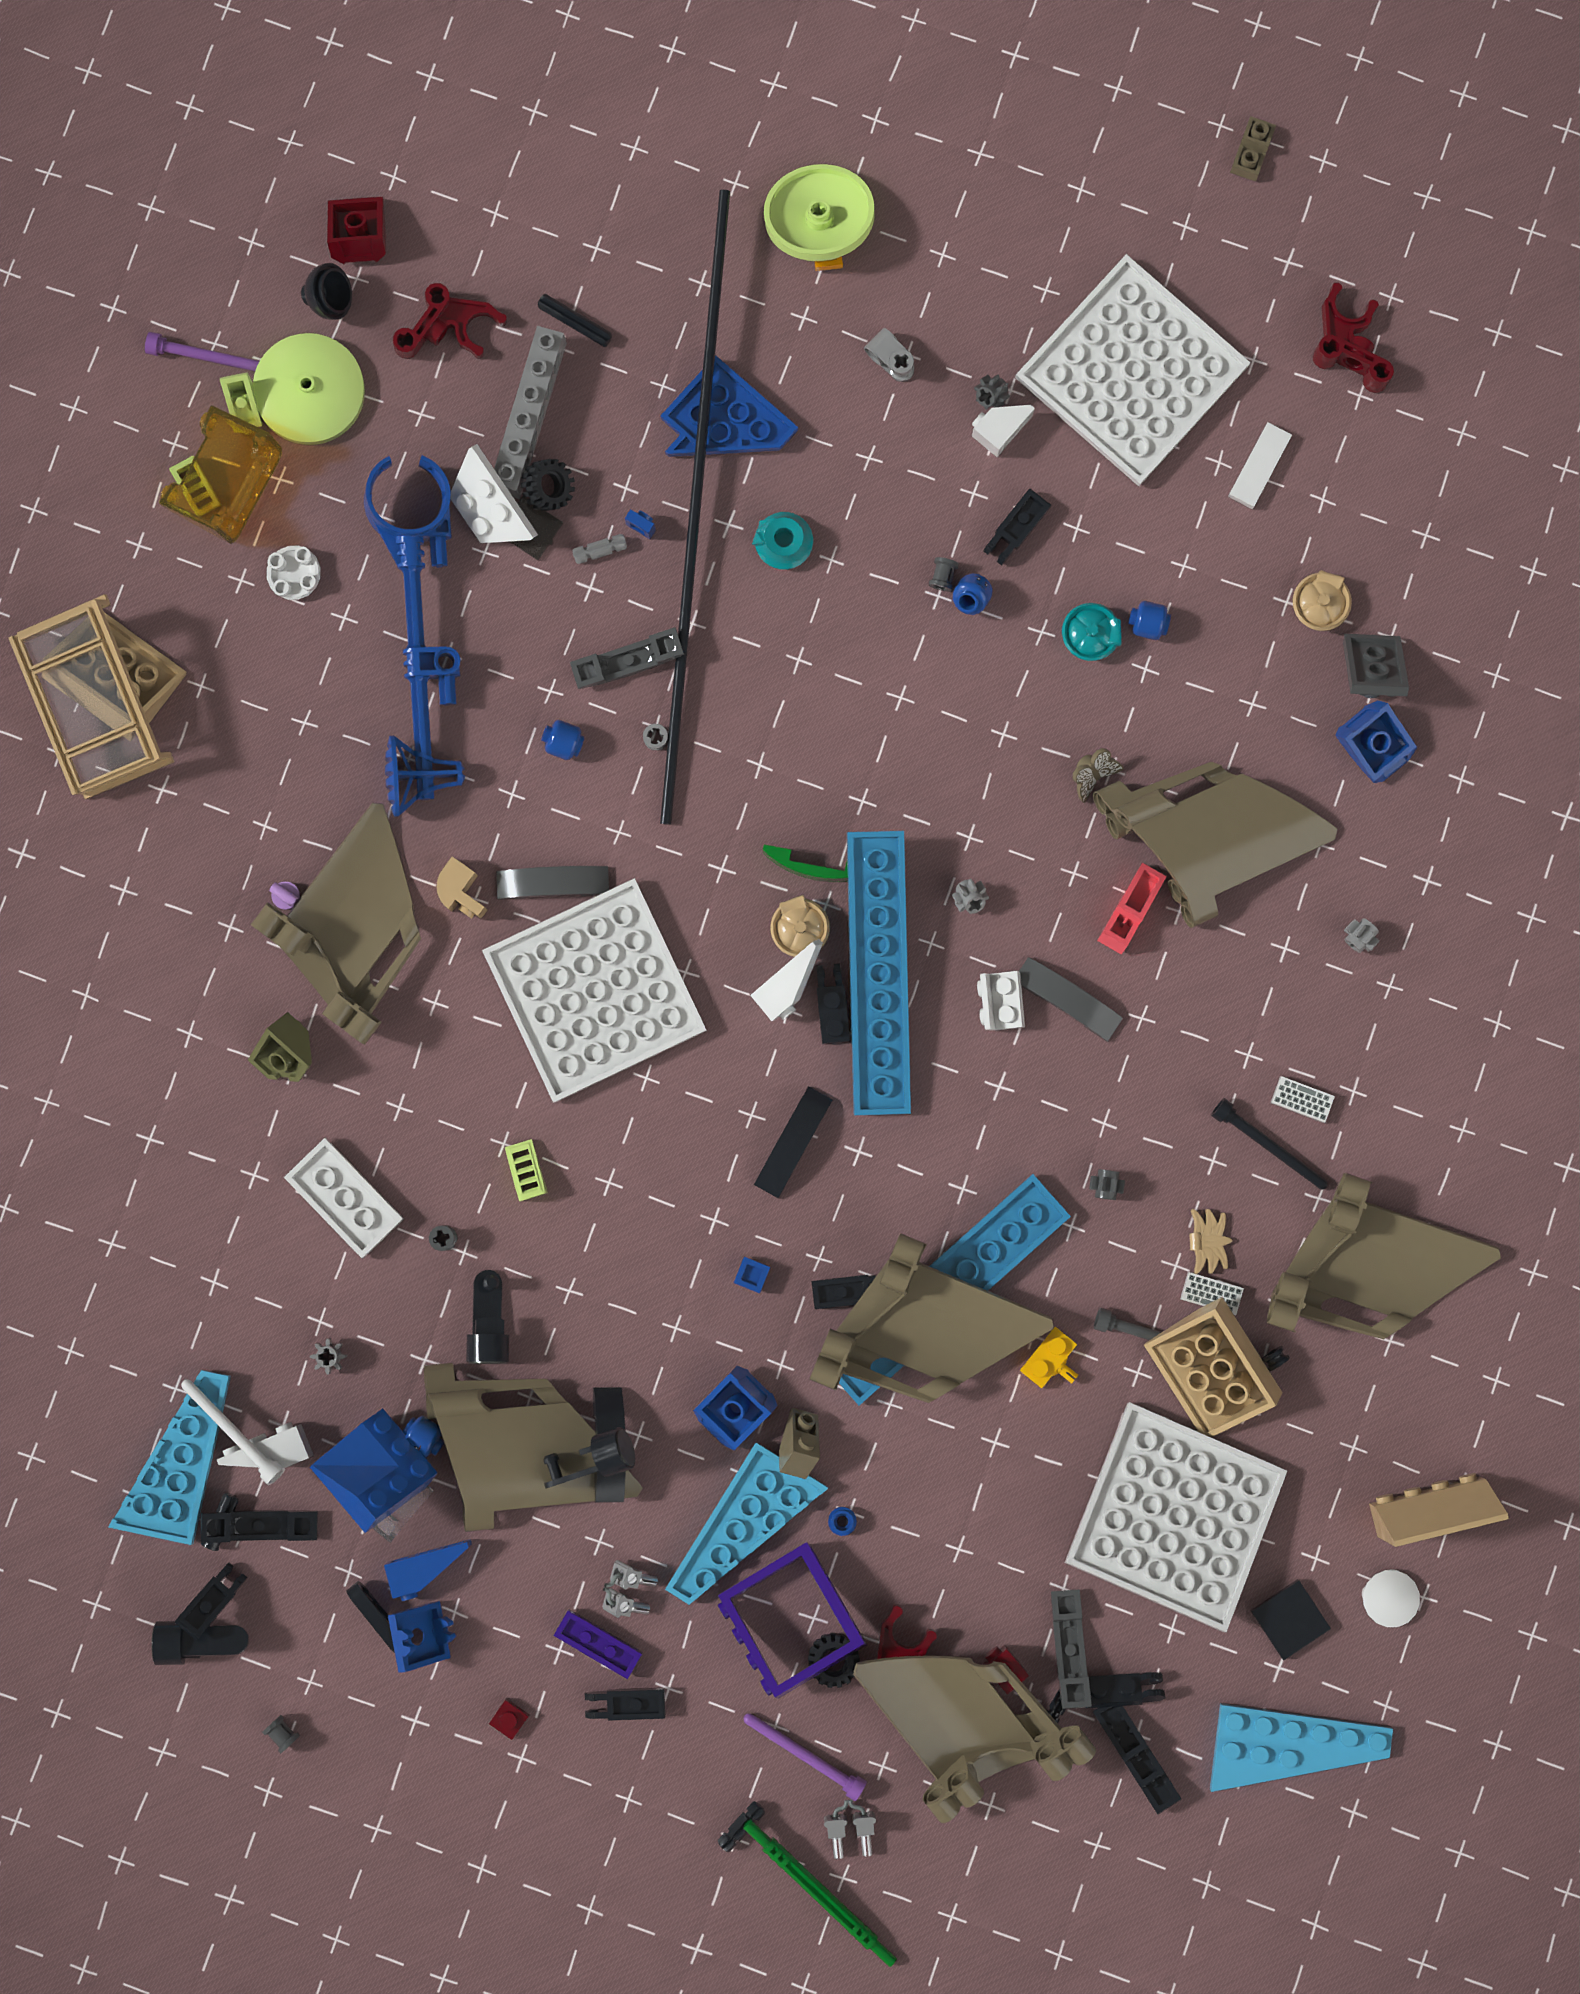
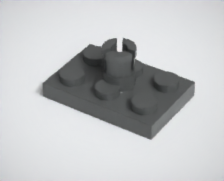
[1343,634,1409,698]

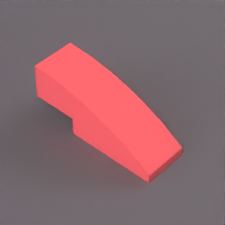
[1097,862,1167,955]

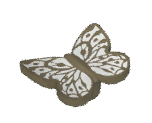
[1072,748,1124,803]

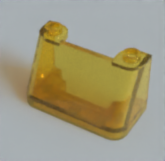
[159,405,282,544]

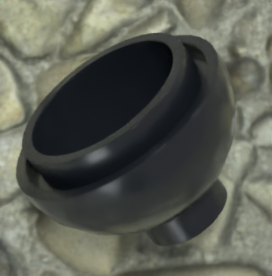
[301,263,352,320]

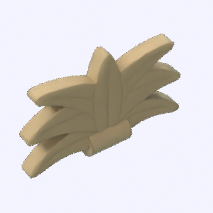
[1189,1209,1232,1274]

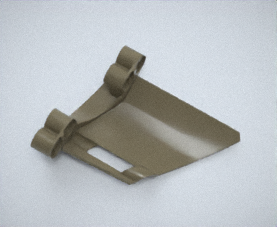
[1093,762,1337,928]
[250,803,421,1045]
[1267,1173,1501,1339]
[809,1233,1054,1403]
[424,1363,643,1532]
[853,1656,1096,1823]

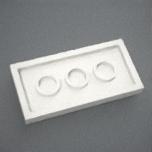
[284,1138,404,1258]

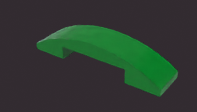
[763,844,848,882]

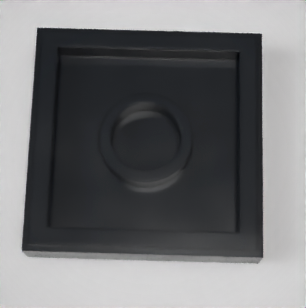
[1250,1579,1331,1661]

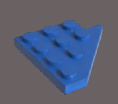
[660,355,798,457]

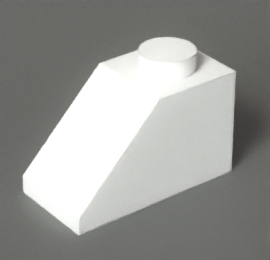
[972,405,1035,457]

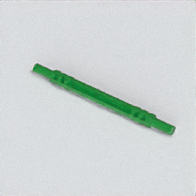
[743,1819,897,1967]

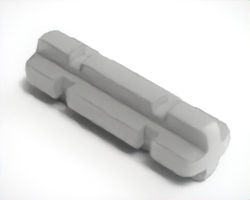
[573,534,627,564]

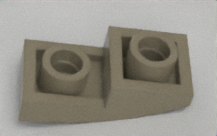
[1230,116,1276,182]

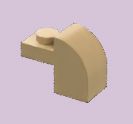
[437,857,487,919]

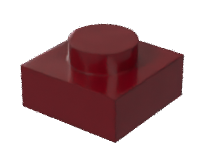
[489,1698,530,1740]

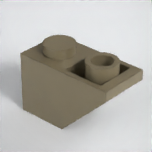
[779,1408,820,1479]

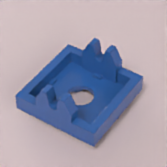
[388,1601,456,1673]

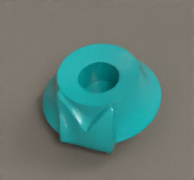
[752,512,813,569]
[1062,603,1122,661]

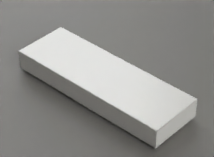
[1228,422,1292,509]

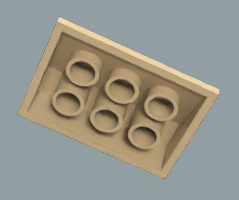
[42,612,187,741]
[1144,1297,1283,1437]
[1369,1473,1509,1547]

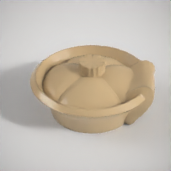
[1293,570,1352,631]
[770,895,830,957]

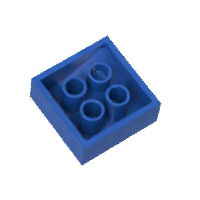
[310,1408,438,1533]

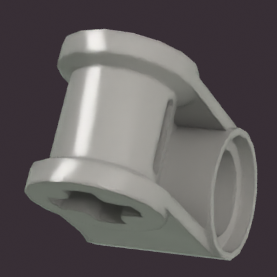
[864,328,914,382]

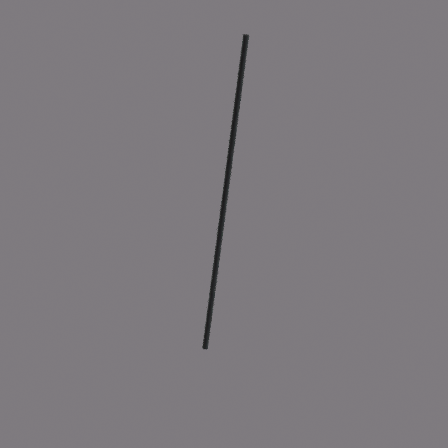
[660,190,730,825]

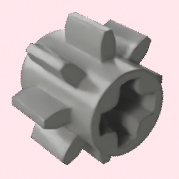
[952,879,989,914]
[1344,918,1380,953]
[310,1338,347,1374]

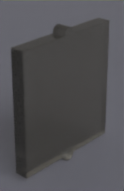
[508,496,563,561]

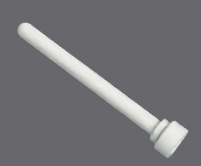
[181,1379,285,1485]

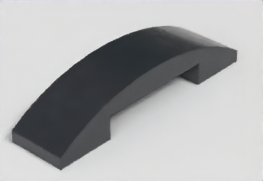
[754,1086,833,1198]
[593,1387,626,1503]
[201,1510,318,1543]

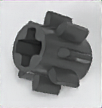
[974,374,1010,410]
[1089,1169,1125,1200]

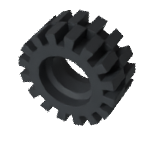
[521,459,575,511]
[808,1633,860,1688]

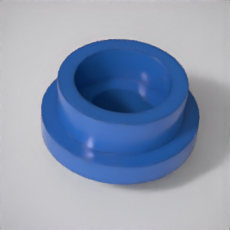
[828,1507,857,1536]

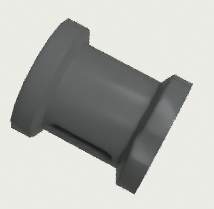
[929,557,959,592]
[429,1226,458,1251]
[262,1715,300,1754]

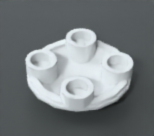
[267,546,321,600]
[1362,1569,1420,1627]

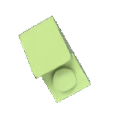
[220,372,263,432]

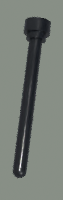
[1211,1098,1328,1190]

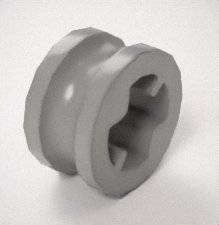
[643,724,668,751]

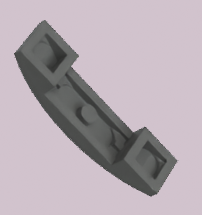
[570,627,684,689]
[496,866,609,900]
[1019,957,1123,1042]
[1051,1589,1092,1709]

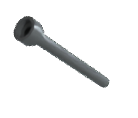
[1094,1307,1161,1340]

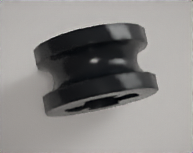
[1261,1346,1290,1372]

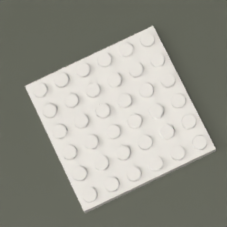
[1015,254,1251,486]
[482,878,707,1103]
[1064,1402,1287,1632]

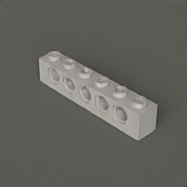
[494,326,567,499]

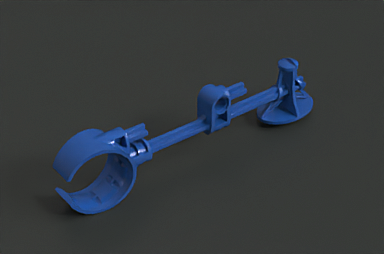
[364,455,465,817]

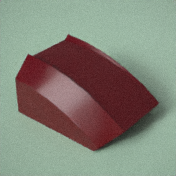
[327,197,386,265]

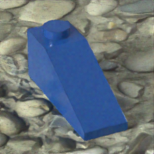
[384,1539,472,1601]

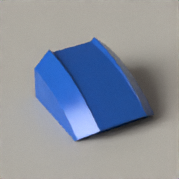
[1335,700,1417,783]
[693,1366,778,1450]

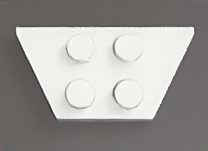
[450,444,538,543]

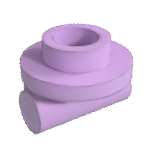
[269,882,300,910]

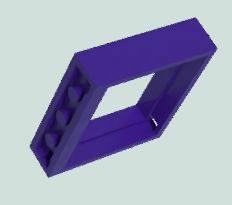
[718,1542,867,1699]

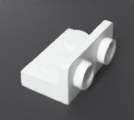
[977,971,1025,1031]

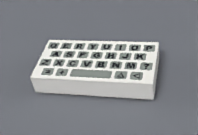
[1271,1076,1335,1123]
[1180,1272,1244,1316]

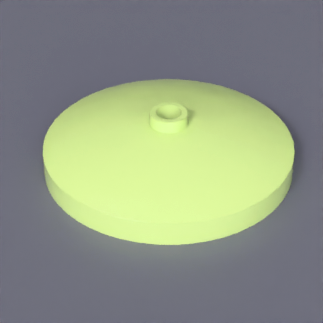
[764,164,875,261]
[253,333,365,445]

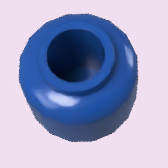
[953,573,992,615]
[1128,601,1171,640]
[541,720,585,760]
[403,1416,445,1458]

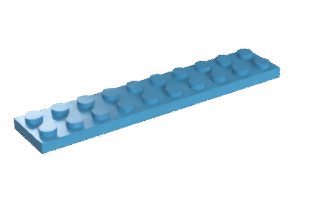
[847,831,911,1115]
[839,1174,1071,1405]

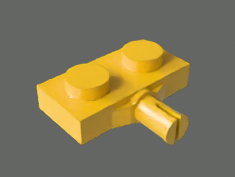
[1020,1327,1079,1389]

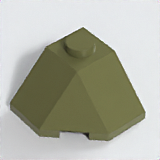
[248,1012,312,1082]

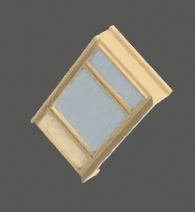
[8,594,174,799]

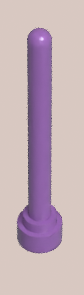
[145,332,260,371]
[744,1713,867,1801]

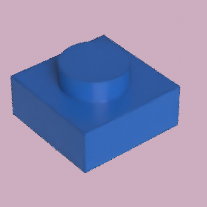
[625,509,656,539]
[734,1256,770,1294]

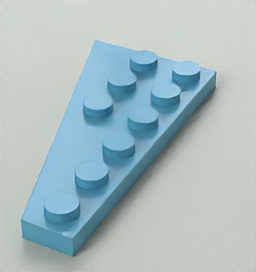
[108,1370,231,1545]
[665,1442,828,1605]
[1210,1703,1393,1792]

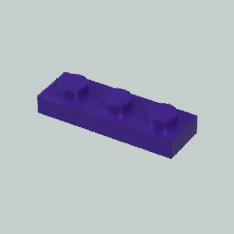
[553,1609,643,1679]

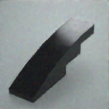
[1093,1706,1182,1815]

